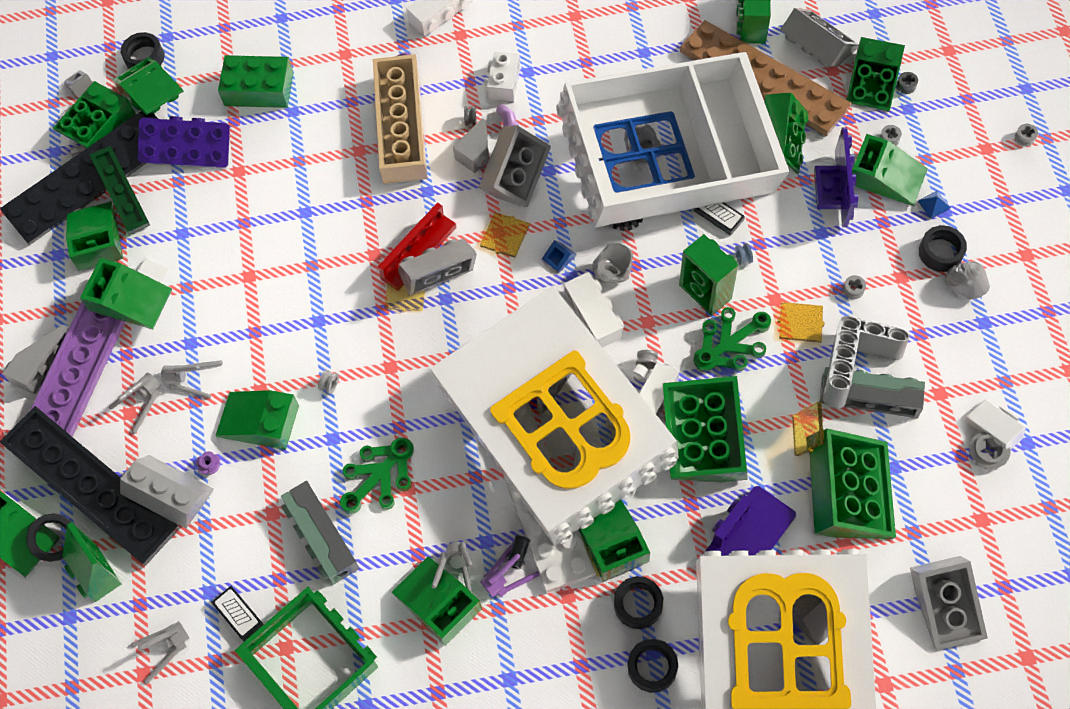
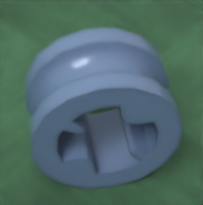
[735,243,753,266]

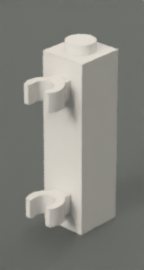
[605,362,679,430]

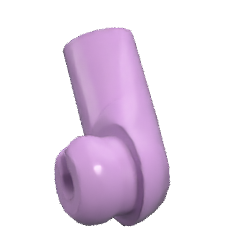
[496,104,519,127]

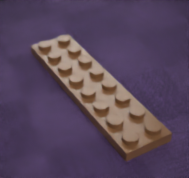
[680,20,851,137]

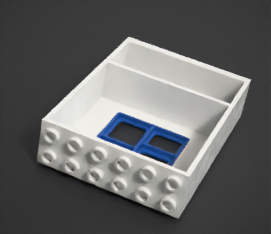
[556,52,789,227]

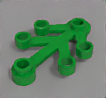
[693,307,771,372]
[340,437,414,514]

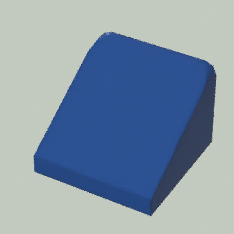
[542,240,577,273]

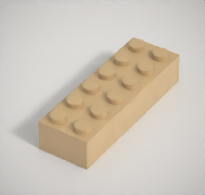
[372,54,428,184]

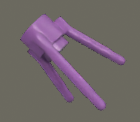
[480,541,540,597]

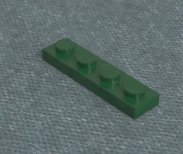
[89,146,150,235]

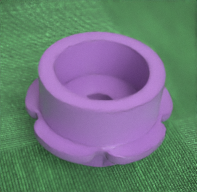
[196,451,220,475]

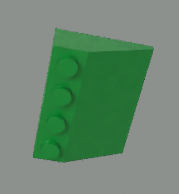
[663,376,748,482]
[808,428,896,539]

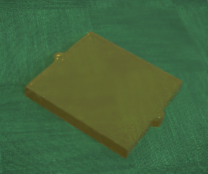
[480,212,530,258]
[384,284,426,312]
[777,302,825,343]
[792,402,824,457]

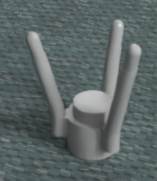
[161,360,223,398]
[109,372,161,434]
[432,542,472,592]
[131,621,190,684]

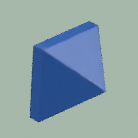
[918,191,951,219]

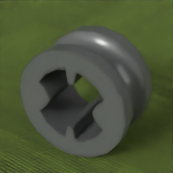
[896,72,919,94]
[464,106,477,126]

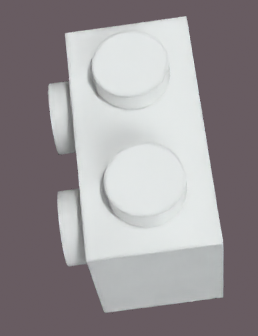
[484,51,520,102]

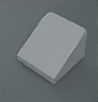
[63,70,93,98]

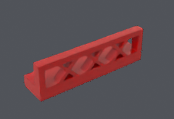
[378,202,457,292]

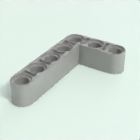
[823,316,910,409]

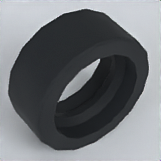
[120,32,165,69]
[919,225,967,272]
[26,513,71,562]
[614,576,664,629]
[627,639,679,693]

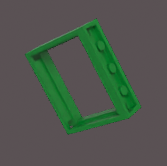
[234,587,379,709]

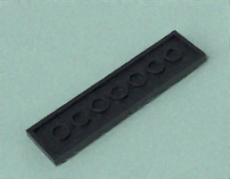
[0,111,158,245]
[0,406,180,566]

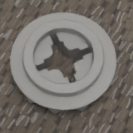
[968,431,1011,470]

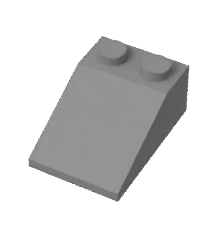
[910,556,988,651]

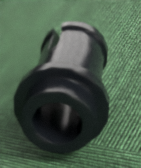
[505,535,531,570]

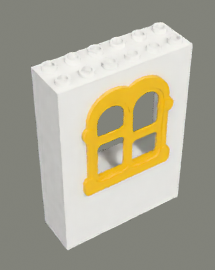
[430,285,679,546]
[696,549,876,709]

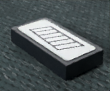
[694,202,745,236]
[211,586,264,642]

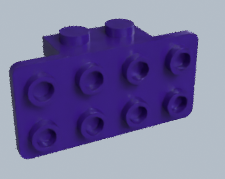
[138,116,230,168]
[814,127,858,228]
[703,486,796,556]

